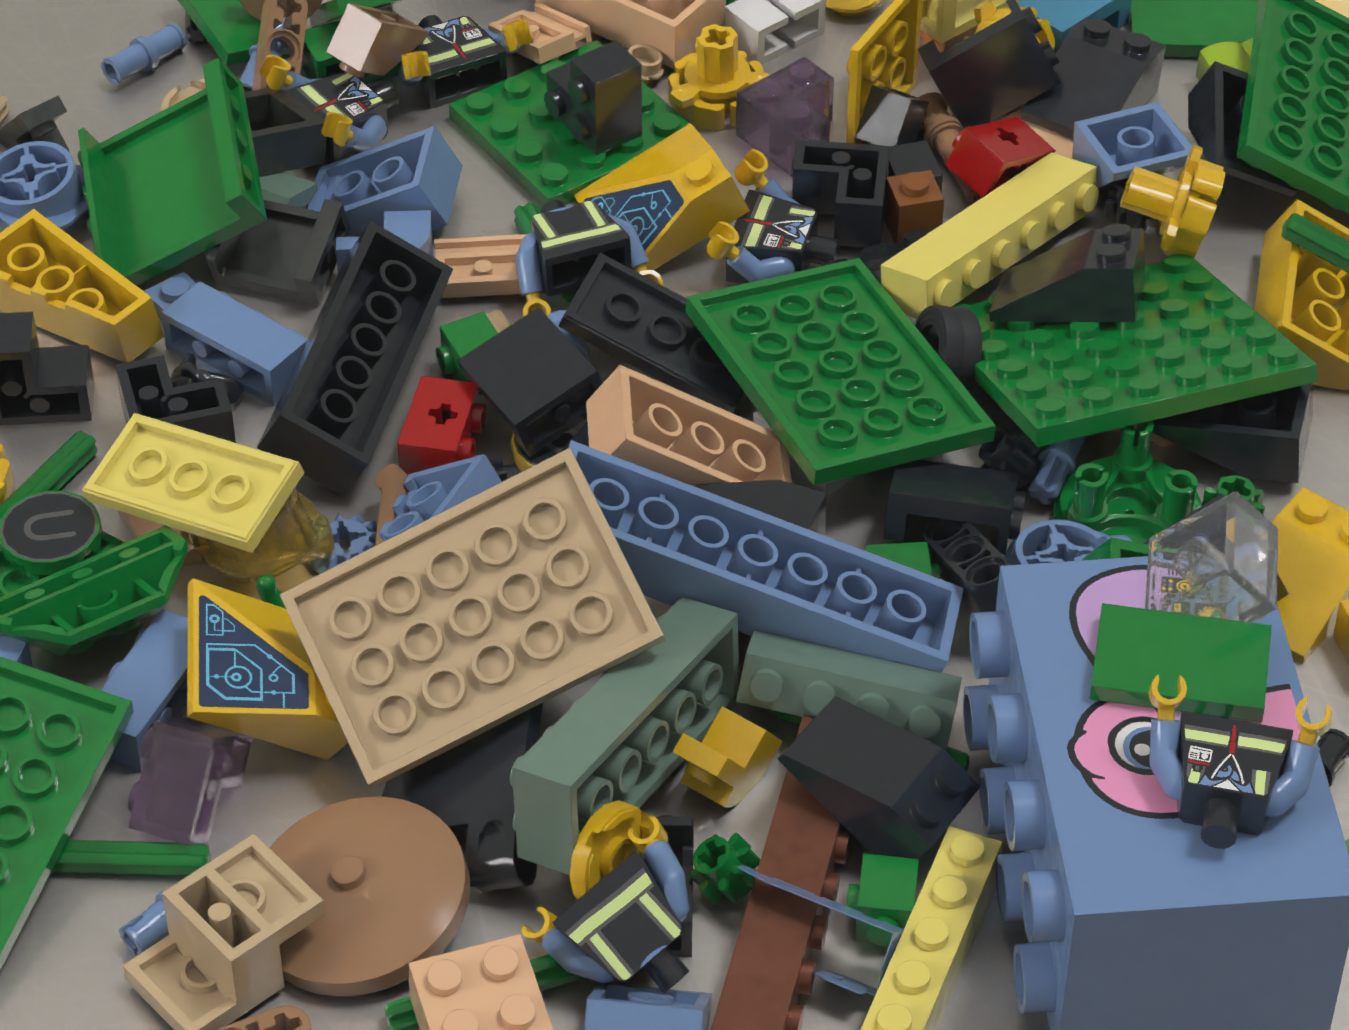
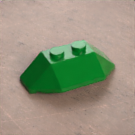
[0,526,188,656]

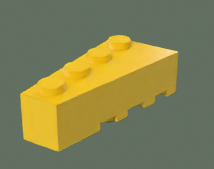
[0,209,164,363]

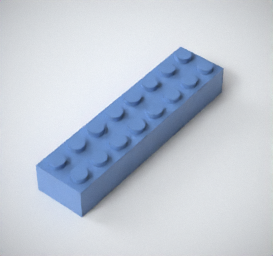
[568,440,963,672]

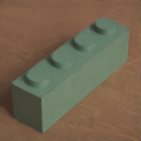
[736,630,962,750]

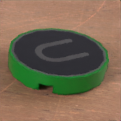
[0,491,103,575]

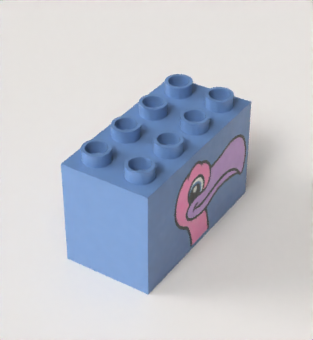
[963,549,1349,1030]

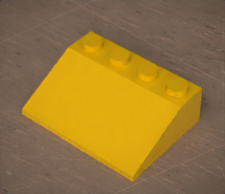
[1254,199,1349,391]

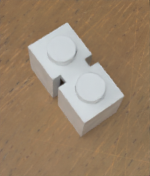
[725,0,826,64]

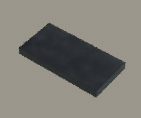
[558,253,744,413]

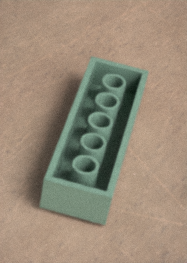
[510,597,739,875]

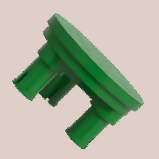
[1053,421,1202,543]

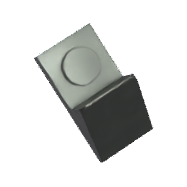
[0,95,69,151]

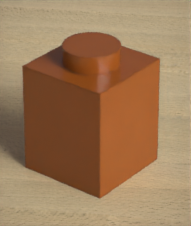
[884,170,944,244]

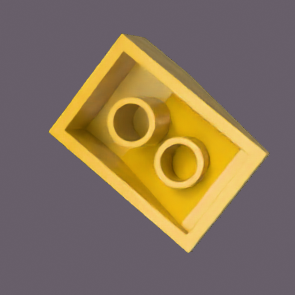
[1258,487,1349,664]

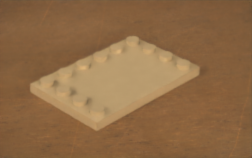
[280,448,666,789]

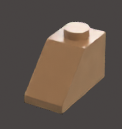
[326,3,428,78]

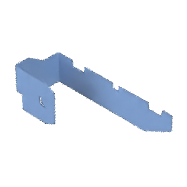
[737,865,904,996]

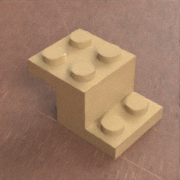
[122,833,325,1030]

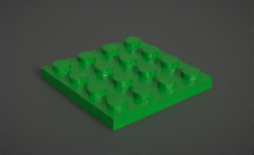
[449,40,689,207]

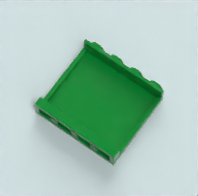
[77,58,267,286]

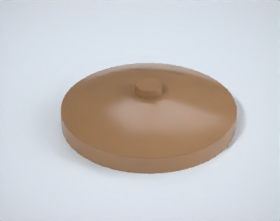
[269,796,470,996]

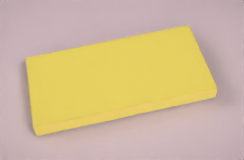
[82,413,305,553]

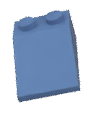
[307,126,463,236]

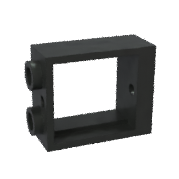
[244,88,327,177]

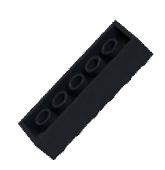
[257,221,453,497]

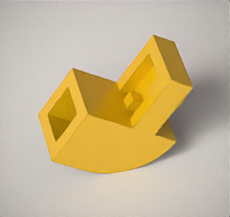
[673,706,782,808]

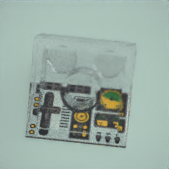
[1145,491,1278,622]

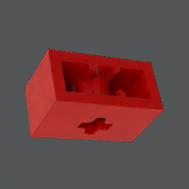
[945,116,1056,198]
[397,376,487,476]

